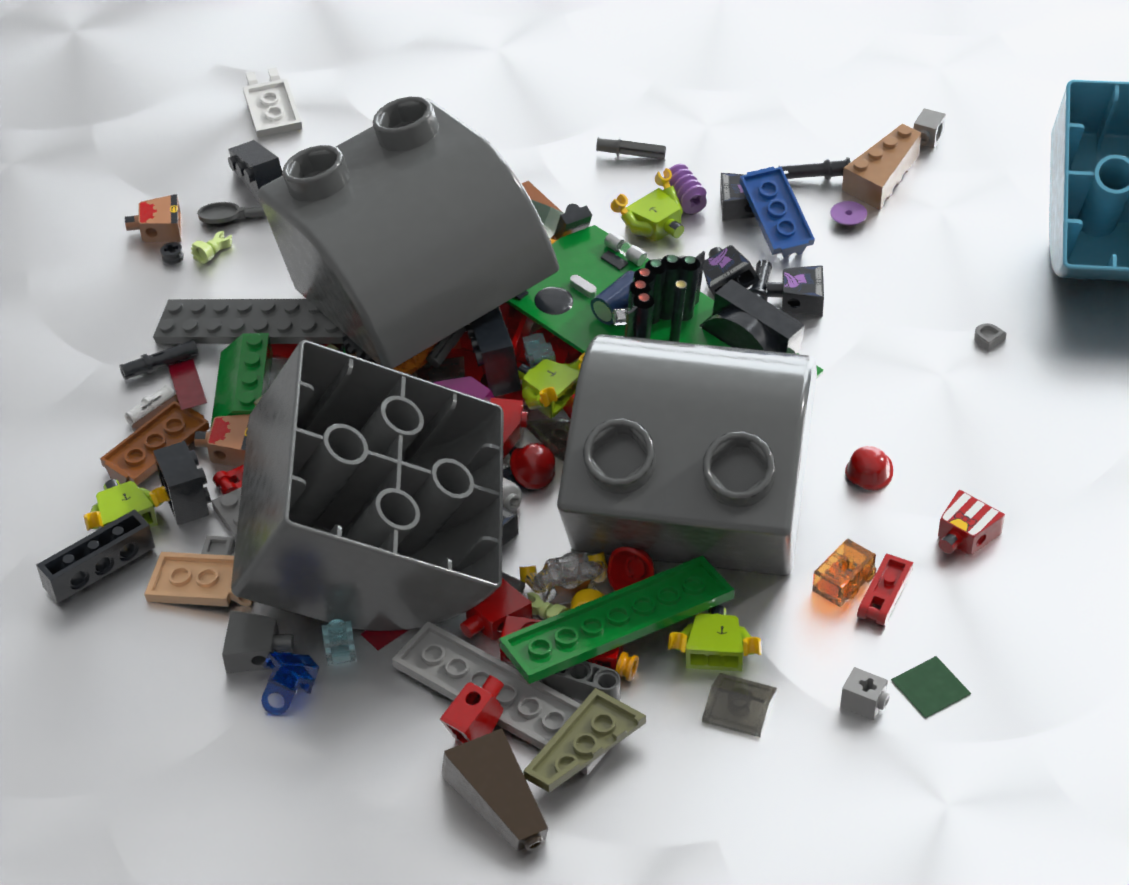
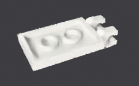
[243,67,302,138]

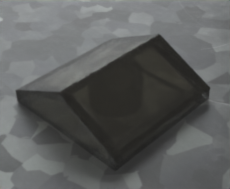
[412,356,467,383]
[527,418,570,461]
[702,673,778,737]

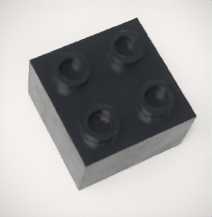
[153,441,211,525]

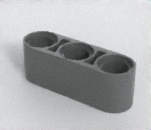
[539,661,621,702]

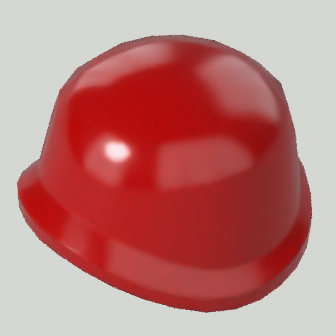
[510,443,555,490]
[845,446,893,491]
[607,547,655,591]

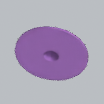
[830,201,867,225]

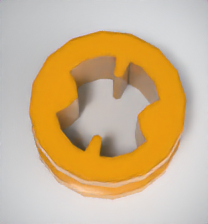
[615,652,639,681]

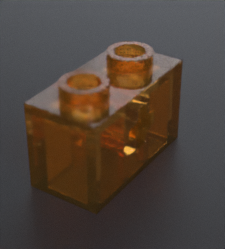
[812,538,877,607]

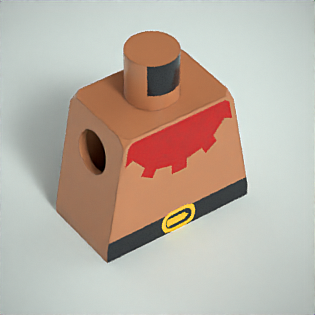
[125,194,182,242]
[194,414,250,467]

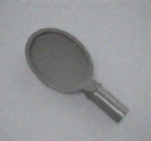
[197,202,266,224]

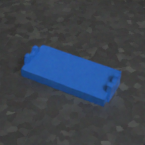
[739,166,815,258]

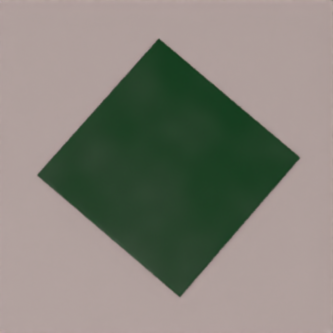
[891,656,972,718]

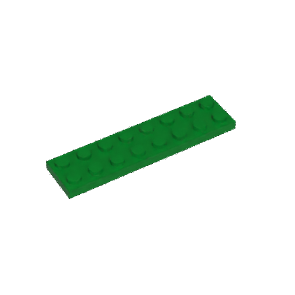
[499,555,735,684]

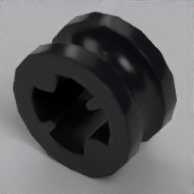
[160,242,184,265]

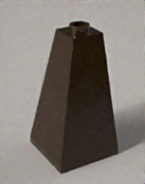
[441,729,548,851]

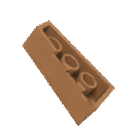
[842,123,921,210]

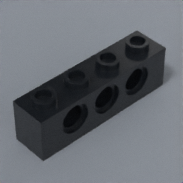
[36,509,155,604]

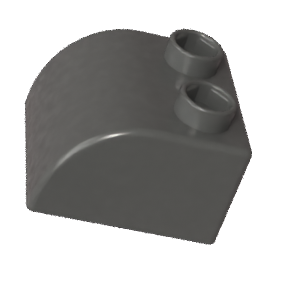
[258,96,559,369]
[557,334,817,575]
[231,340,504,631]

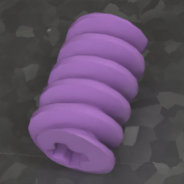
[664,163,707,214]

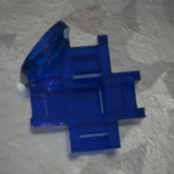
[261,652,320,715]

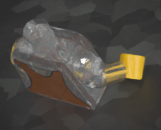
[519,552,608,605]

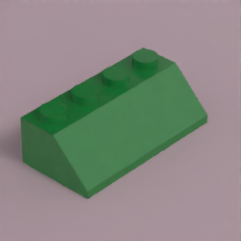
[210,333,273,430]

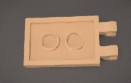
[144,552,253,607]

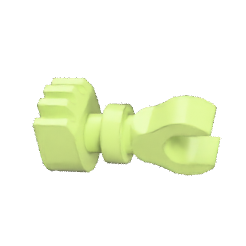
[191,231,232,264]
[527,592,569,619]

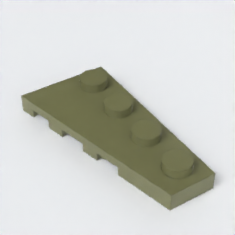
[523,688,646,793]

